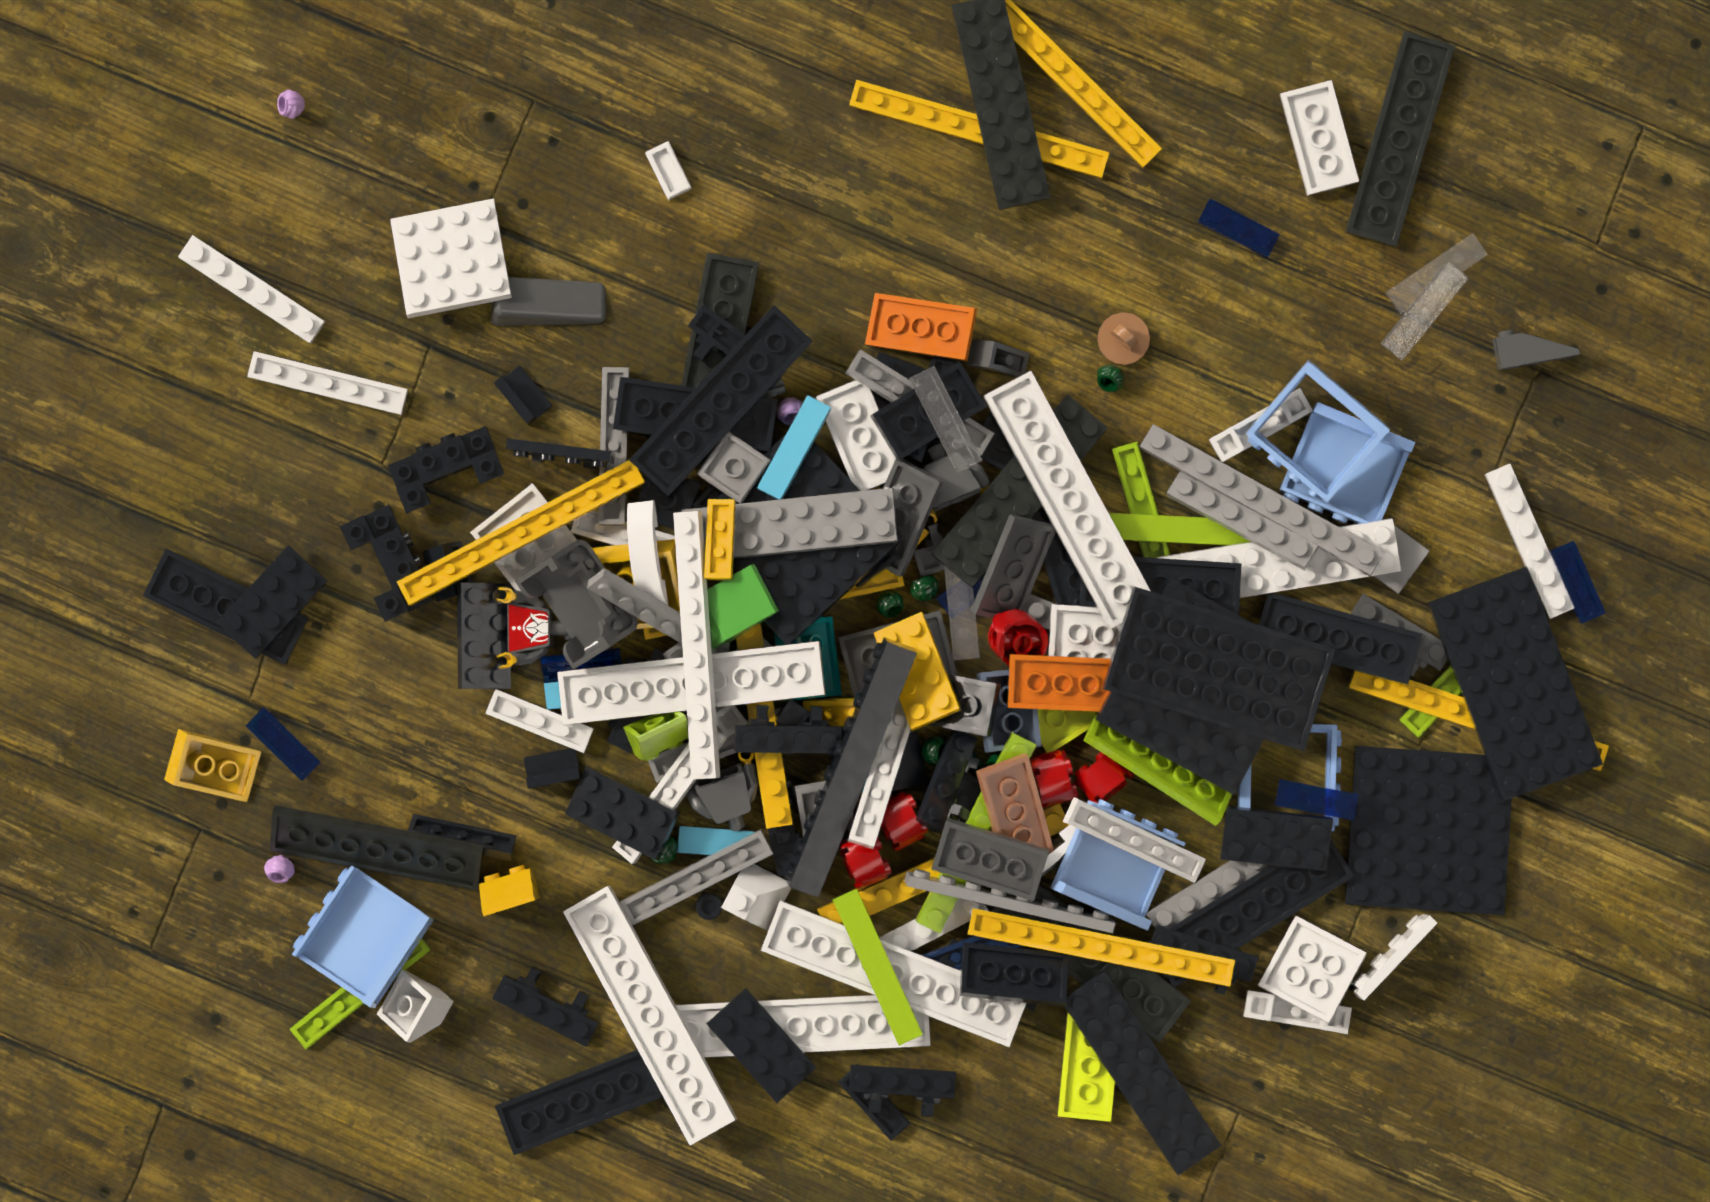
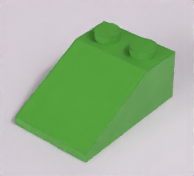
[707,564,779,650]

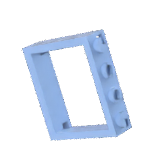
[1246,359,1390,502]
[1237,724,1342,831]

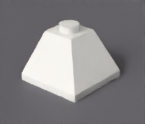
[721,864,791,931]
[377,970,454,1043]

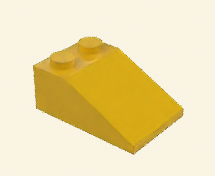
[164,729,261,802]
[479,865,541,916]

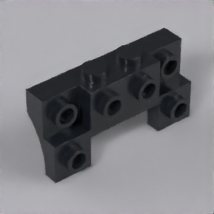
[388,426,505,514]
[339,504,435,622]

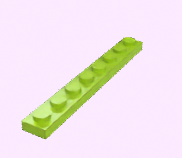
[915,732,1037,933]

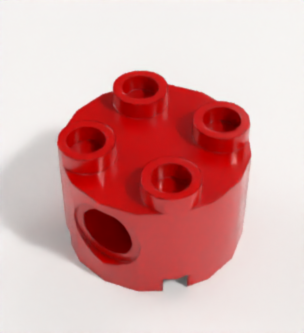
[988,609,1048,666]
[1029,750,1078,809]
[1074,752,1135,804]
[880,791,928,852]
[839,836,892,891]

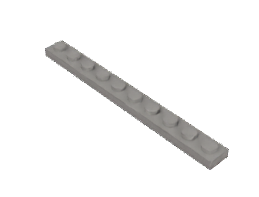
[1140,424,1384,577]

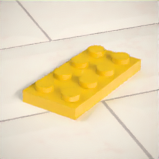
[874,612,961,731]

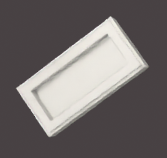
[645,141,692,201]

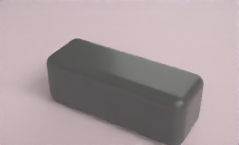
[490,277,606,326]

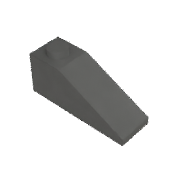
[1492,330,1580,371]

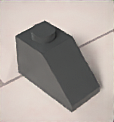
[966,339,1030,378]

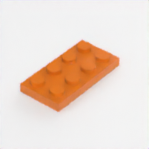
[865,293,977,362]
[1007,654,1111,712]

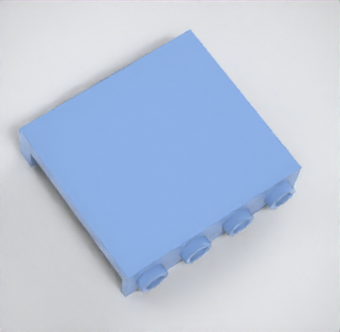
[1279,402,1415,524]
[1050,799,1186,931]
[292,866,434,1008]

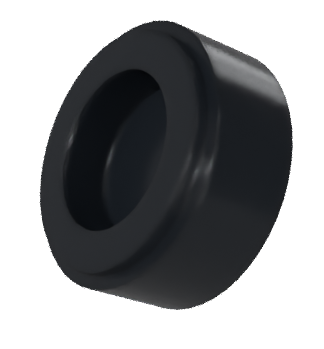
[696,893,722,920]

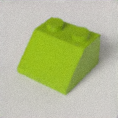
[623,711,689,761]

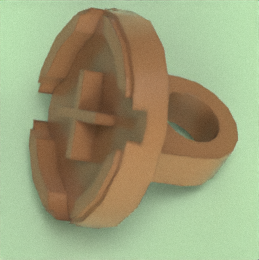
[1097,312,1150,365]

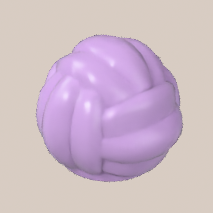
[277,90,305,119]
[776,397,803,425]
[264,855,294,883]

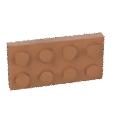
[976,753,1054,854]

